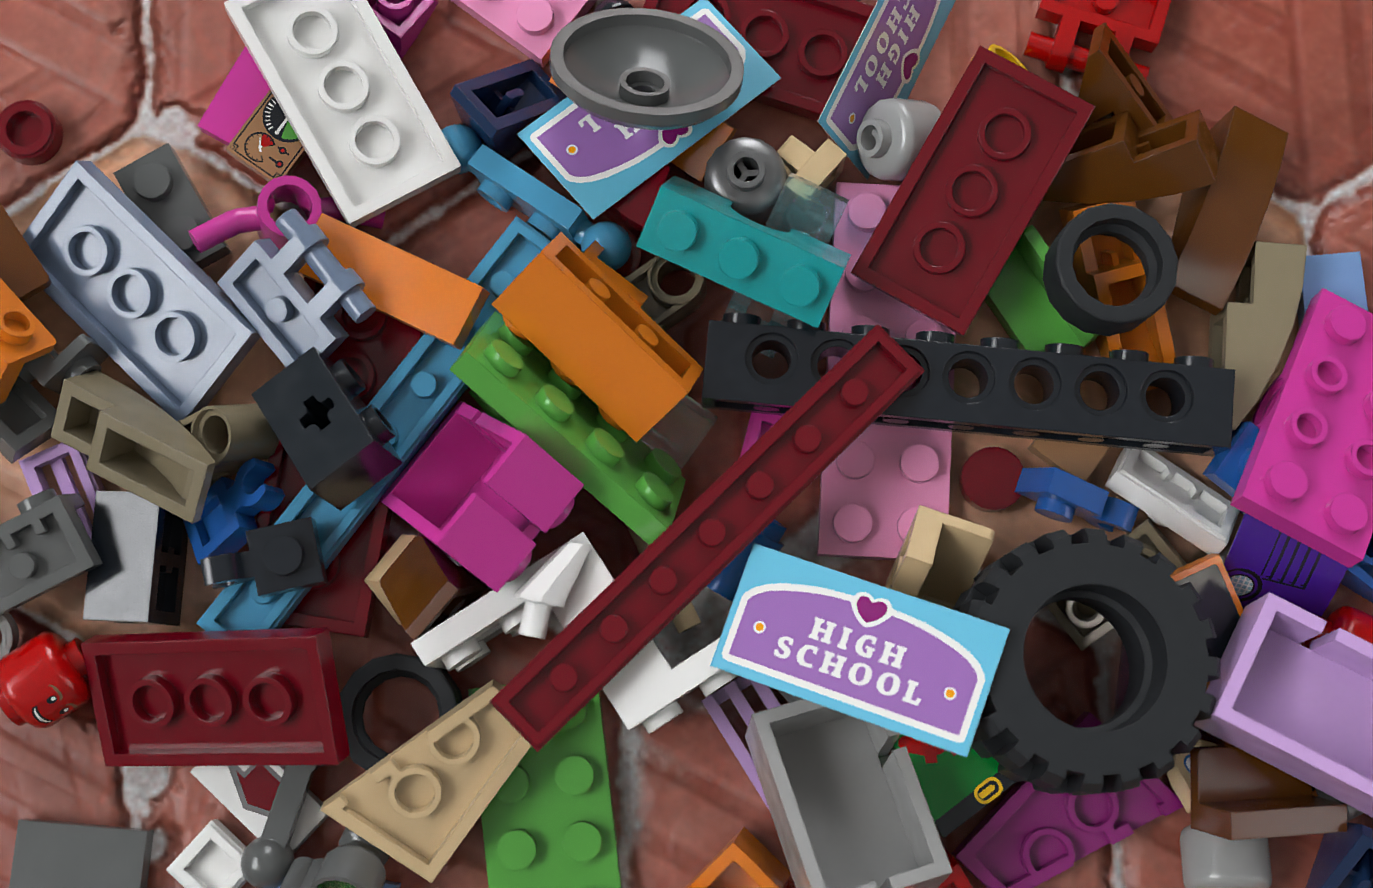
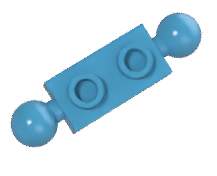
[441,124,632,271]

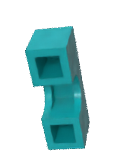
[636,176,851,328]

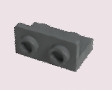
[0,488,103,616]

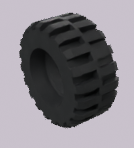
[952,528,1220,796]

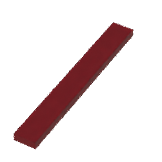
[489,324,925,752]

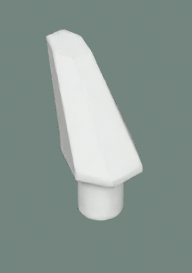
[514,543,592,639]

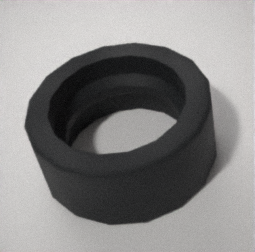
[1042,203,1178,336]
[340,653,463,770]

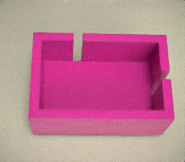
[379,401,584,593]

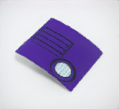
[1223,513,1348,616]

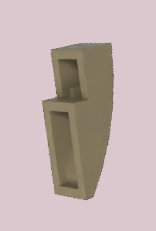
[1208,241,1307,431]
[51,370,216,524]

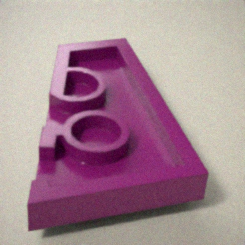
[951,711,1184,888]

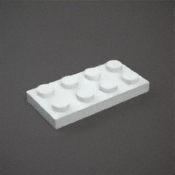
[224,0,461,227]

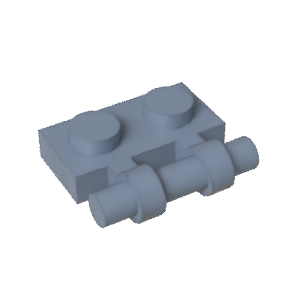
[217,208,376,367]

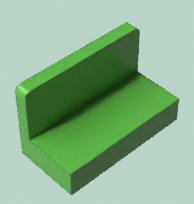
[985,225,1099,351]

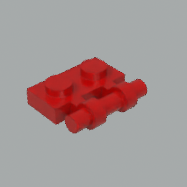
[1023,0,1172,80]

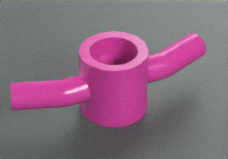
[188,175,386,253]

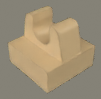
[777,135,847,217]

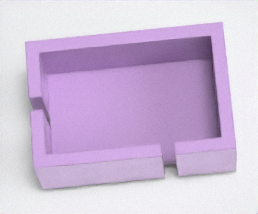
[1194,592,1373,818]

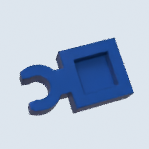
[183,458,285,566]
[1014,467,1139,533]

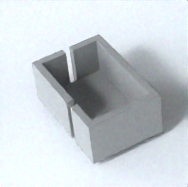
[745,699,952,888]

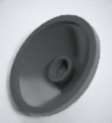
[549,8,744,130]

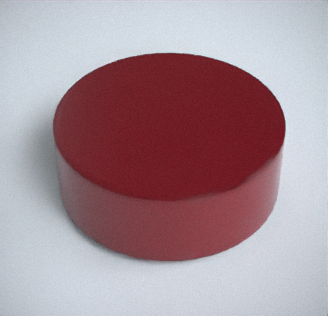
[0,100,64,165]
[959,447,1023,512]

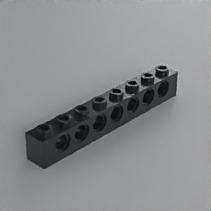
[701,312,1235,456]

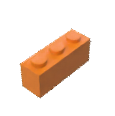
[491,232,704,442]

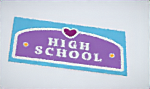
[517,0,781,220]
[817,0,956,180]
[710,543,1010,757]

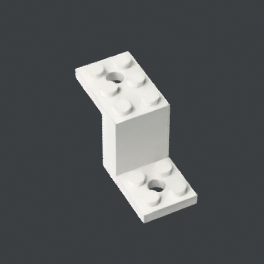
[411,532,738,734]

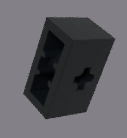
[251,346,403,511]

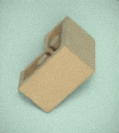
[885,505,995,609]

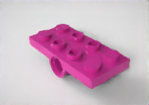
[1230,288,1373,568]

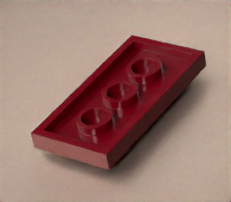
[643,0,875,121]
[851,46,1095,337]
[81,627,350,767]

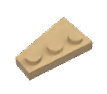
[320,679,531,883]

